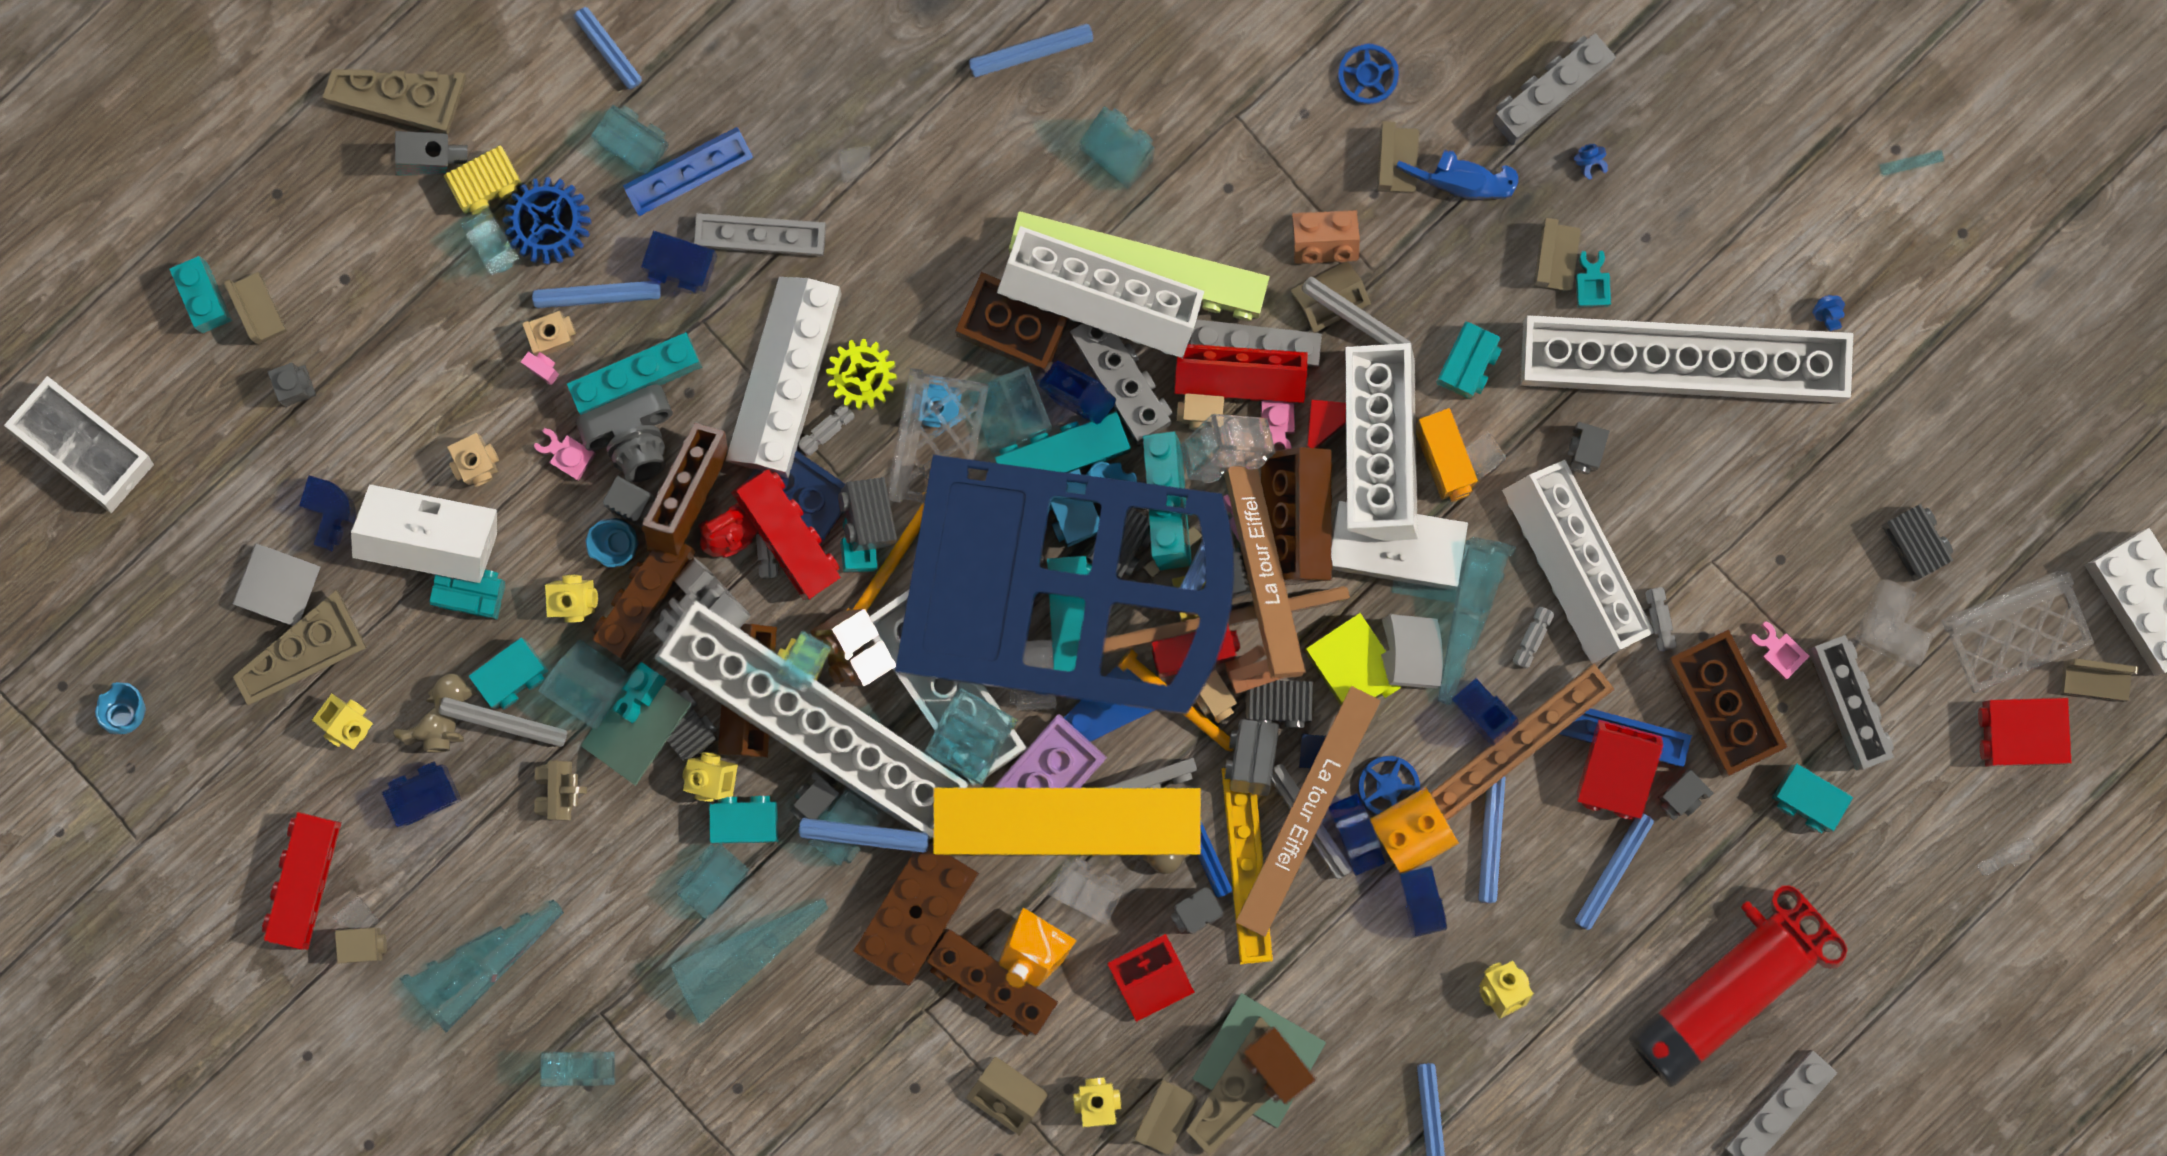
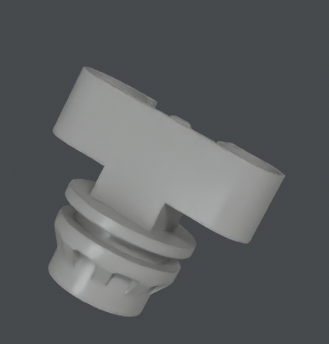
[653,557,751,643]

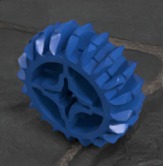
[503,177,592,265]

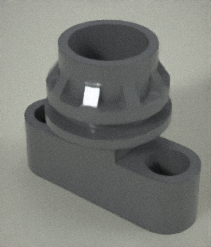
[575,385,673,482]

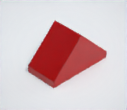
[1306,400,1346,448]

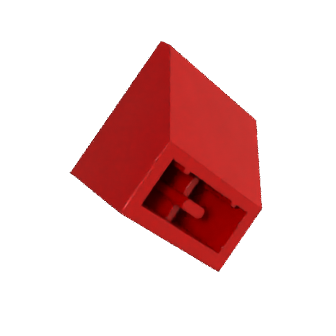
[1107,934,1195,1022]

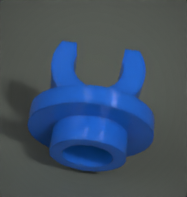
[1574,144,1608,179]
[1813,295,1845,331]

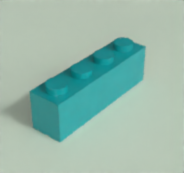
[567,332,702,415]
[995,410,1131,473]
[1143,431,1191,570]
[1047,556,1092,671]

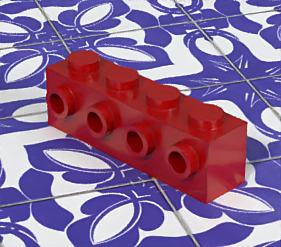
[1175,344,1308,403]
[731,469,841,600]
[262,812,342,950]

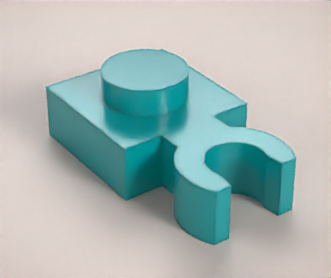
[1576,251,1611,308]
[840,517,877,572]
[613,662,667,723]

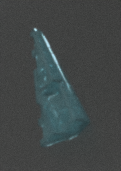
[1438,537,1516,705]
[671,898,829,1024]
[400,899,564,1033]

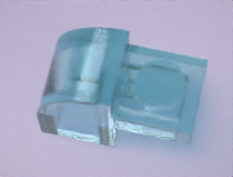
[461,207,519,275]
[776,631,831,693]
[540,1051,615,1087]

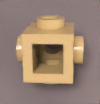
[447,433,499,487]

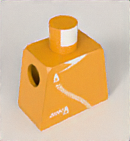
[999,907,1077,988]

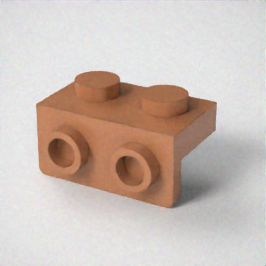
[1292,210,1360,264]

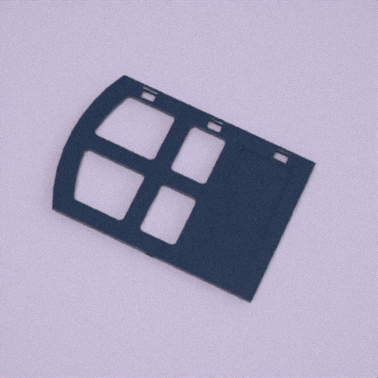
[895,455,1234,715]

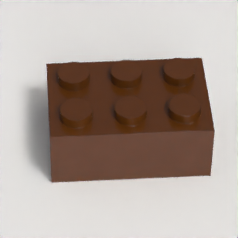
[955,272,1070,375]

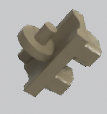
[534,760,587,821]

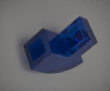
[299,475,356,551]
[1452,678,1519,746]
[1328,793,1386,876]
[1399,866,1447,938]

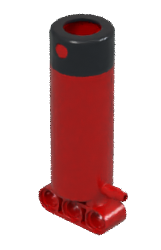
[1629,885,1847,1087]

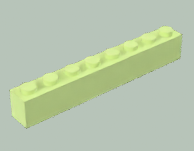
[1009,211,1270,321]

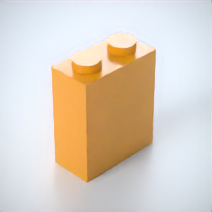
[1416,408,1478,502]

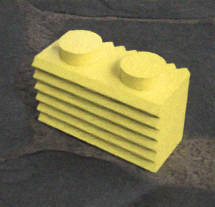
[443,146,522,215]

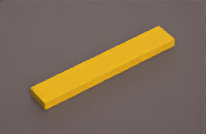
[1221,768,1273,964]

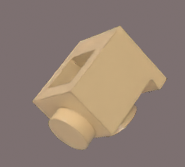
[522,311,576,356]
[1176,394,1224,433]
[1196,670,1237,723]

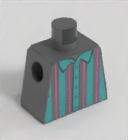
[395,131,467,176]

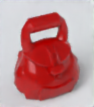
[698,503,757,558]

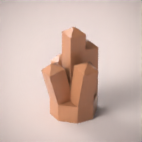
[1225,645,1283,695]

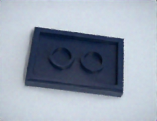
[746,450,845,546]

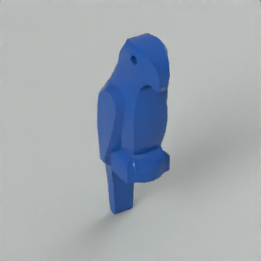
[1396,150,1518,199]

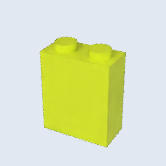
[1304,613,1401,705]

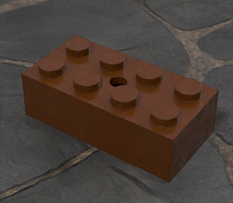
[1261,447,1333,585]
[1664,629,1788,778]
[853,843,980,986]

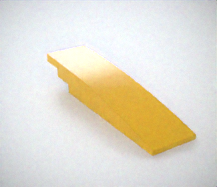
[934,788,1201,855]

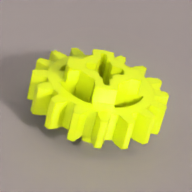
[826,339,897,410]

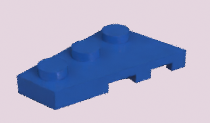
[1064,666,1155,742]

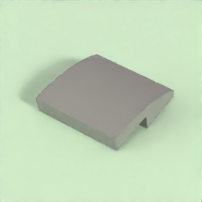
[232,543,320,626]
[1381,614,1443,689]

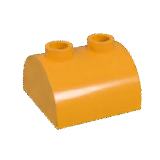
[1369,787,1459,876]

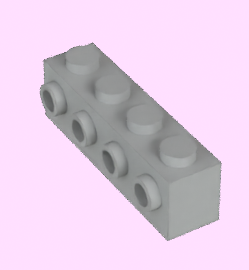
[1492,33,1616,146]
[1070,323,1173,445]
[1808,635,1894,771]

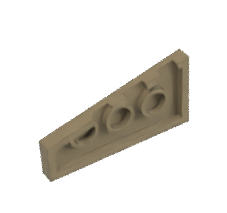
[322,69,467,134]
[233,589,367,706]
[1186,1016,1271,1155]

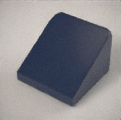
[1299,734,1326,769]

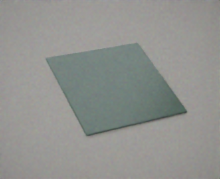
[581,666,692,786]
[1192,993,1326,1128]

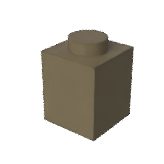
[335,928,387,964]

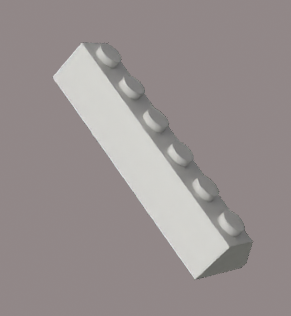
[726,277,841,478]
[1346,343,1418,541]
[1502,460,1654,664]

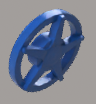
[1338,44,1399,105]
[1359,756,1420,814]

